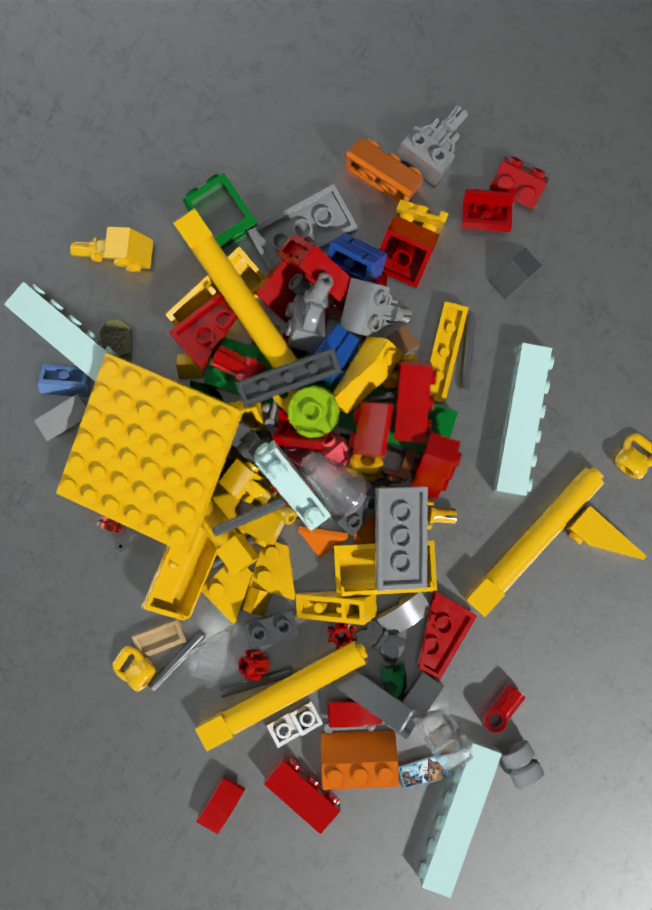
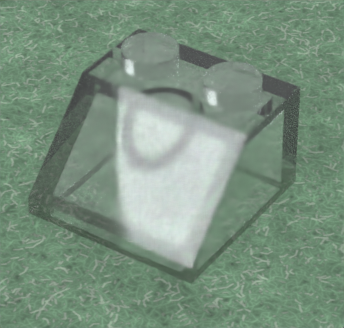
[186,625,234,683]
[411,709,474,774]

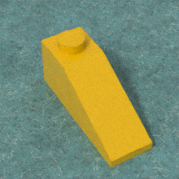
[333,336,402,414]
[565,506,647,560]
[296,591,377,625]

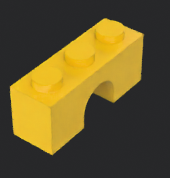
[211,484,285,547]

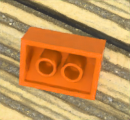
[345,137,424,204]
[321,729,399,790]

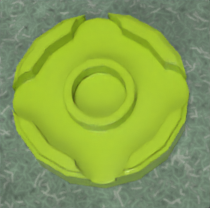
[287,386,339,438]

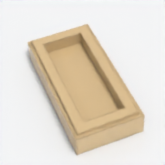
[131,619,188,657]

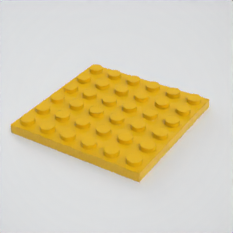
[56,353,244,554]

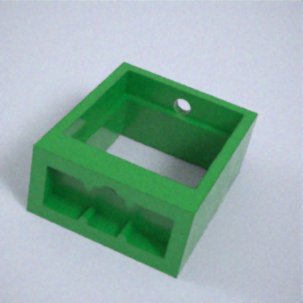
[183,173,257,251]

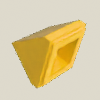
[176,354,203,379]
[241,586,272,616]

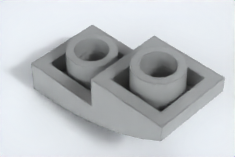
[34,393,87,441]
[377,592,431,635]

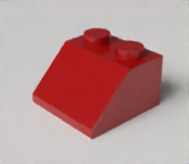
[379,215,440,288]
[348,402,393,459]

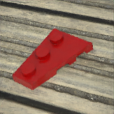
[169,292,238,371]
[416,591,477,681]

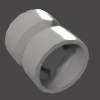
[501,740,545,788]

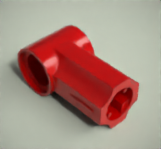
[211,346,266,381]
[481,683,526,733]

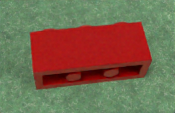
[393,359,437,443]
[410,432,462,499]
[264,755,341,835]

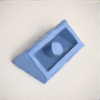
[37,364,90,397]

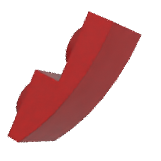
[327,698,382,728]
[196,776,245,834]

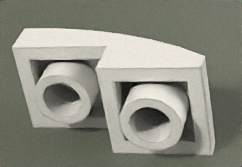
[265,701,323,748]

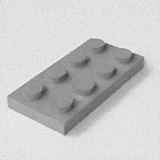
[248,184,358,272]
[375,486,428,591]

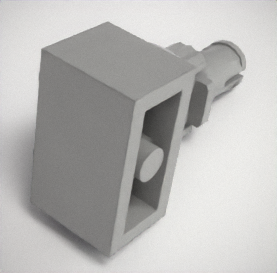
[396,106,468,186]
[285,273,333,353]
[340,278,412,337]

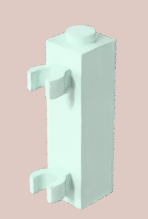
[254,440,331,531]

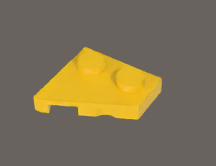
[395,199,449,234]
[249,542,296,600]
[201,565,253,624]

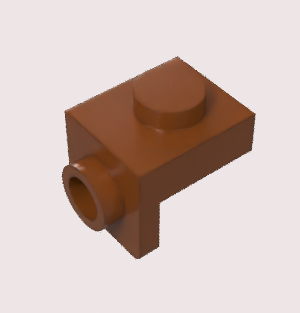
[382,448,419,484]

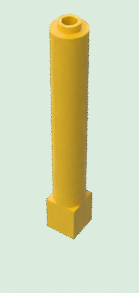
[174,208,298,369]
[464,467,604,617]
[200,499,260,576]
[195,641,368,751]

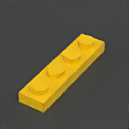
[429,301,469,404]

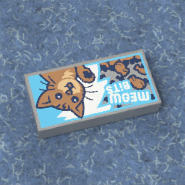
[398,751,452,791]

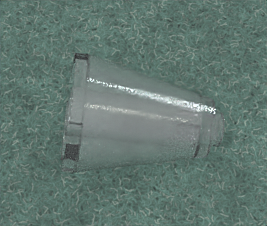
[301,452,369,517]

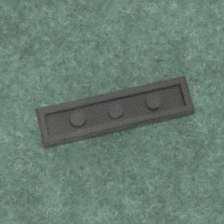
[236,347,342,407]
[330,669,415,732]

